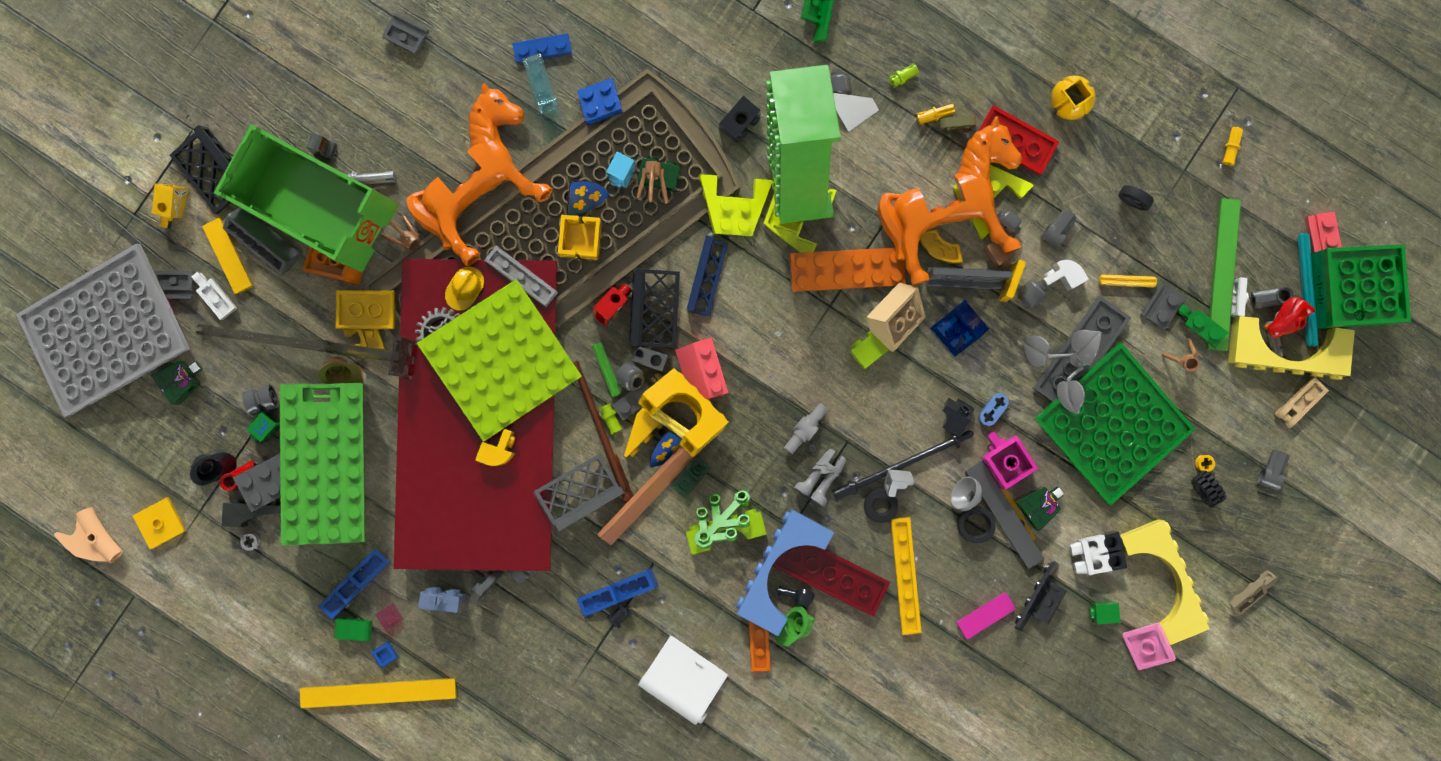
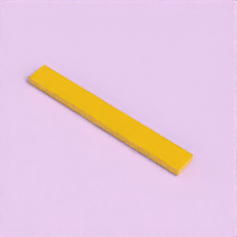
[300,678,457,708]

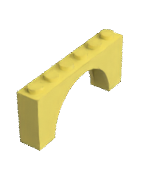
[1228,316,1355,380]
[1120,519,1210,645]

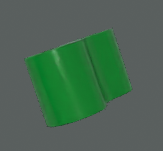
[334,617,372,641]

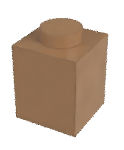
[983,242,1015,268]

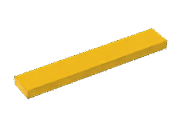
[890,517,922,635]

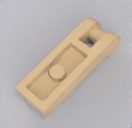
[1275,377,1329,428]

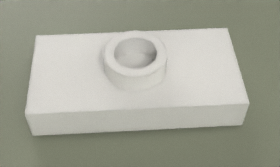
[1231,277,1248,318]

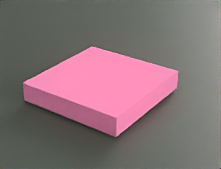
[1122,622,1176,671]

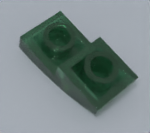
[670,455,711,499]

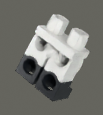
[1069,530,1127,575]

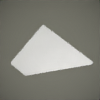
[833,93,879,131]

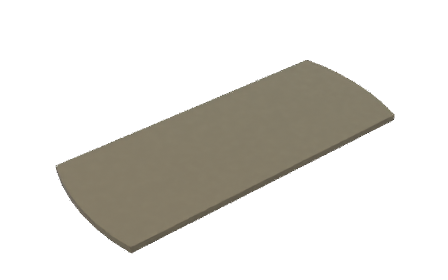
[363,69,740,351]

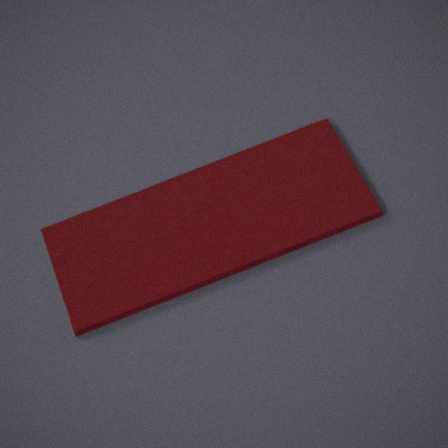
[393,259,557,571]

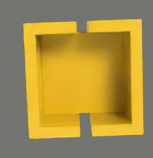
[558,215,602,260]

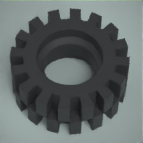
[1191,470,1227,508]

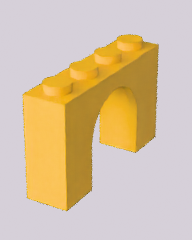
[638,368,729,457]

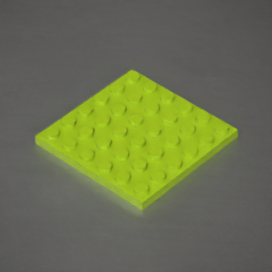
[417,279,582,442]

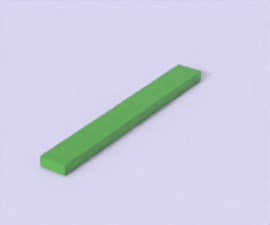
[1206,198,1241,351]

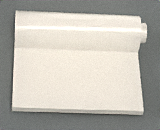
[638,636,728,725]

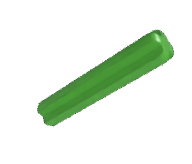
[592,343,621,397]

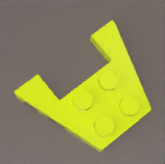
[953,165,1034,240]
[699,174,772,236]
[764,189,837,253]

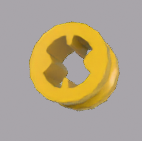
[1195,455,1215,472]

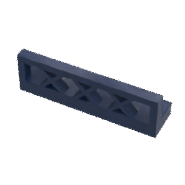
[686,235,728,317]

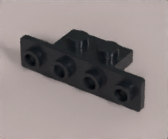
[1015,560,1067,632]

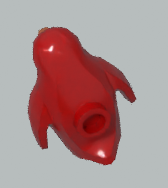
[1264,297,1315,338]

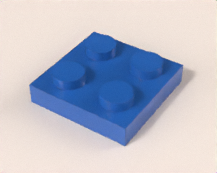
[577,78,623,125]

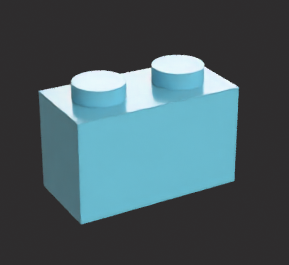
[606,152,637,188]

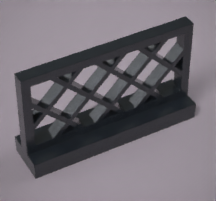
[170,125,232,214]
[629,268,680,348]

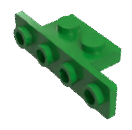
[800,0,835,44]

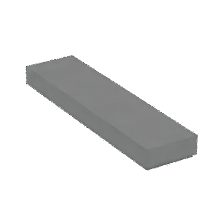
[484,246,558,308]

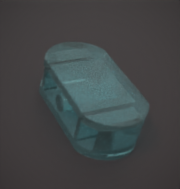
[523,53,559,113]

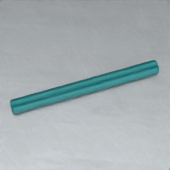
[1298,233,1319,347]

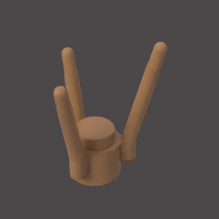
[637,161,668,204]
[381,216,420,251]
[1162,338,1200,374]

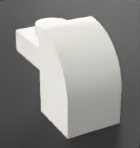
[1040,260,1089,291]

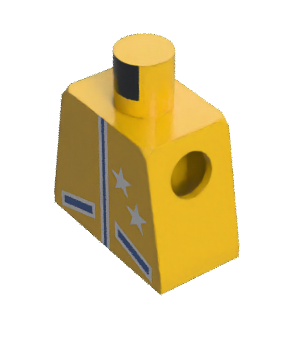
[152,183,189,229]

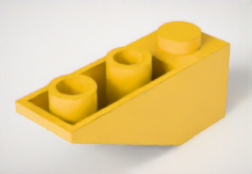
[624,408,664,458]

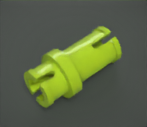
[889,63,919,88]
[599,403,622,434]

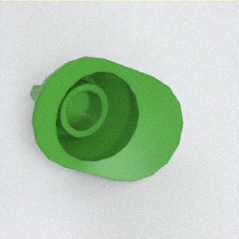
[774,606,815,646]

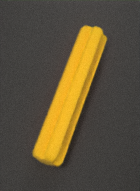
[1099,275,1157,288]

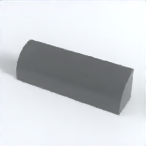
[223,208,301,275]

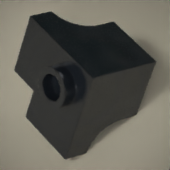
[942,398,974,437]

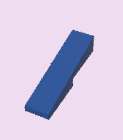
[577,568,659,616]

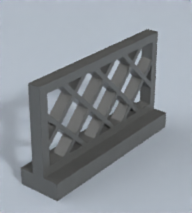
[926,267,1012,290]
[533,454,624,533]

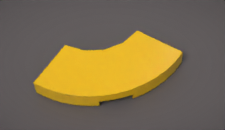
[919,229,963,264]

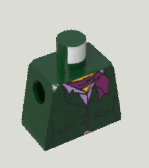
[150,361,203,405]
[1013,486,1064,531]

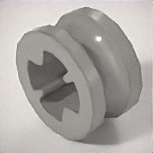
[240,532,261,551]

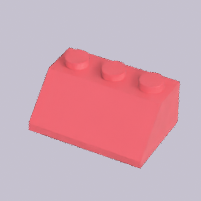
[675,337,728,400]

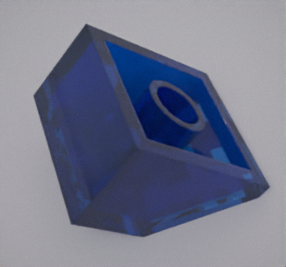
[931,299,990,357]

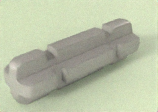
[1265,321,1283,357]

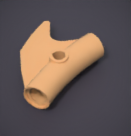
[54,507,123,563]

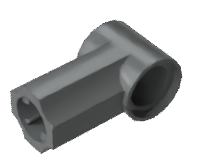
[1040,209,1077,249]
[1250,287,1294,309]
[1257,450,1290,491]

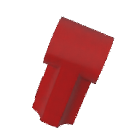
[220,460,257,491]

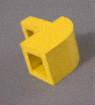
[475,429,515,466]

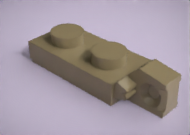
[1229,570,1278,616]

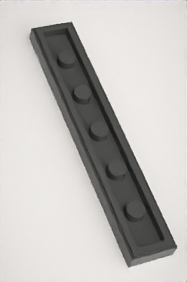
[965,461,1045,569]

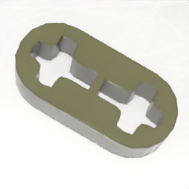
[940,116,976,131]

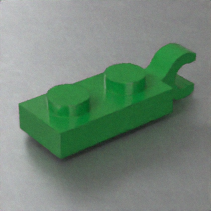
[1177,304,1229,348]

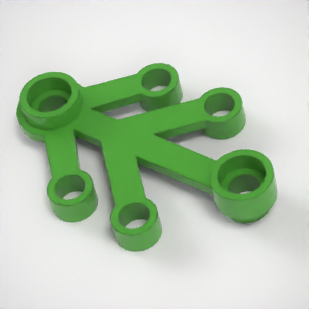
[694,490,750,549]

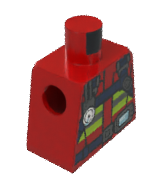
[592,284,632,328]

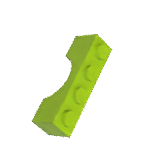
[686,509,767,555]

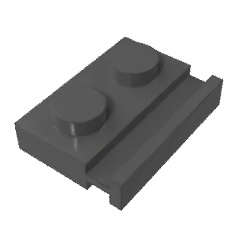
[382,13,429,56]
[154,271,195,300]
[1140,283,1186,330]

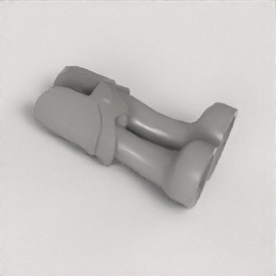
[794,448,846,508]

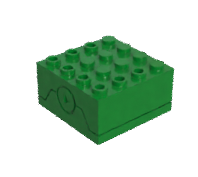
[1311,244,1411,329]

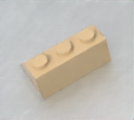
[866,283,926,352]

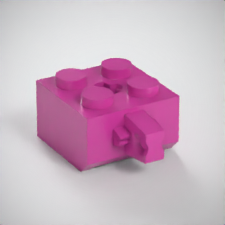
[980,432,1039,490]

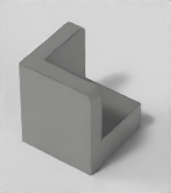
[884,469,914,497]

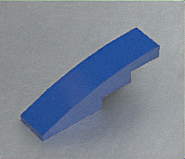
[318,549,389,620]

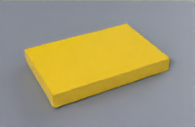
[336,290,395,329]

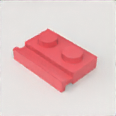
[1305,211,1342,253]

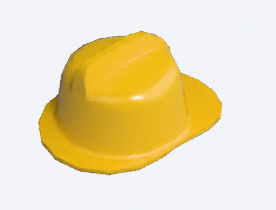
[445,267,484,311]

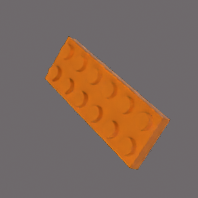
[789,248,906,292]

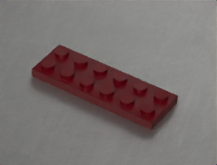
[772,545,890,617]

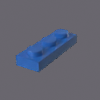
[512,33,572,63]

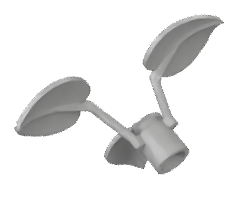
[1024,330,1101,414]

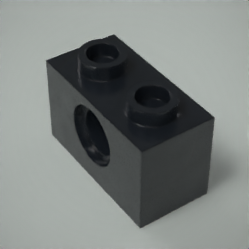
[719,95,761,143]

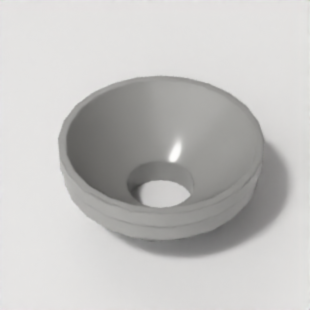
[951,477,982,511]

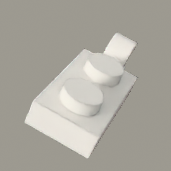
[191,272,237,320]

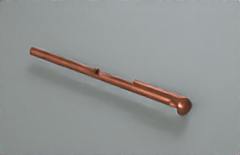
[573,361,634,504]

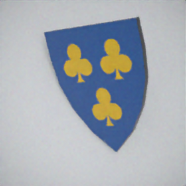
[567,181,610,216]
[650,428,682,468]

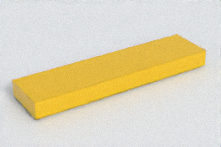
[202,218,254,294]

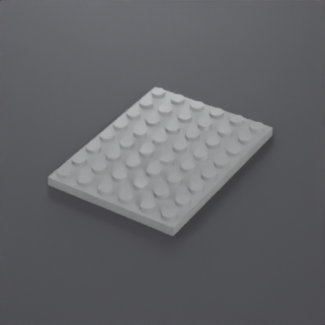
[16,244,190,417]

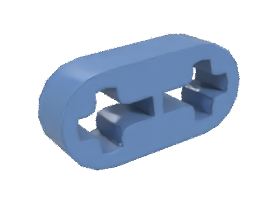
[978,394,1009,426]

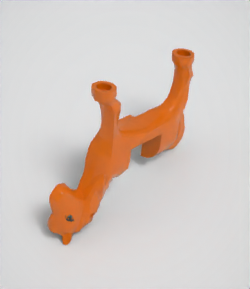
[407,83,553,266]
[877,117,1022,286]

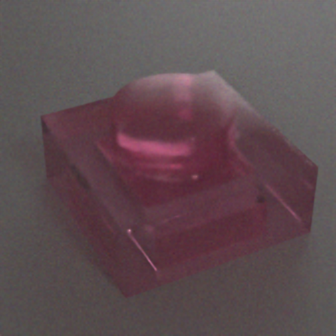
[375,603,403,630]

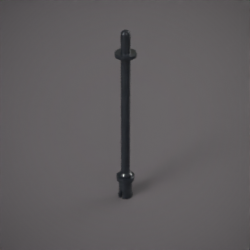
[832,430,974,501]

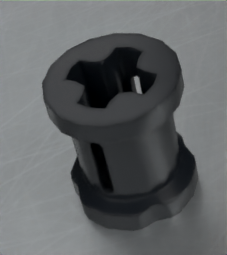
[607,603,632,629]

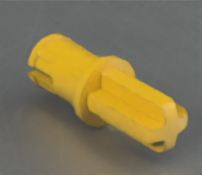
[916,104,955,125]
[1222,127,1243,166]

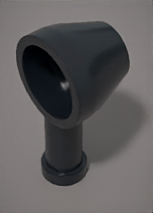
[778,586,815,610]

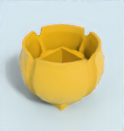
[1051,76,1095,120]

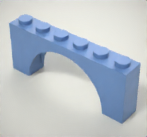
[735,508,834,636]

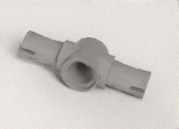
[784,403,828,455]

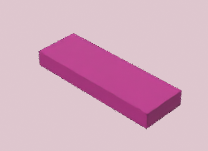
[956,592,1016,639]

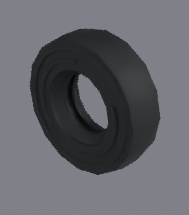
[1118,185,1154,211]
[864,488,899,523]

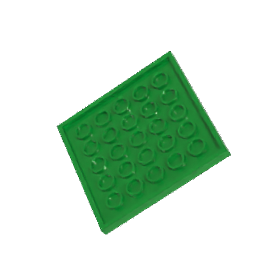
[1034,343,1196,506]

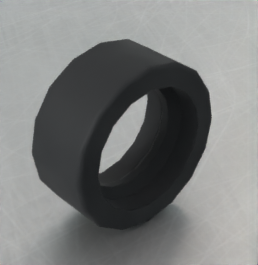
[957,507,996,543]

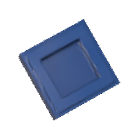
[371,641,399,669]

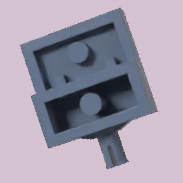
[418,586,467,613]

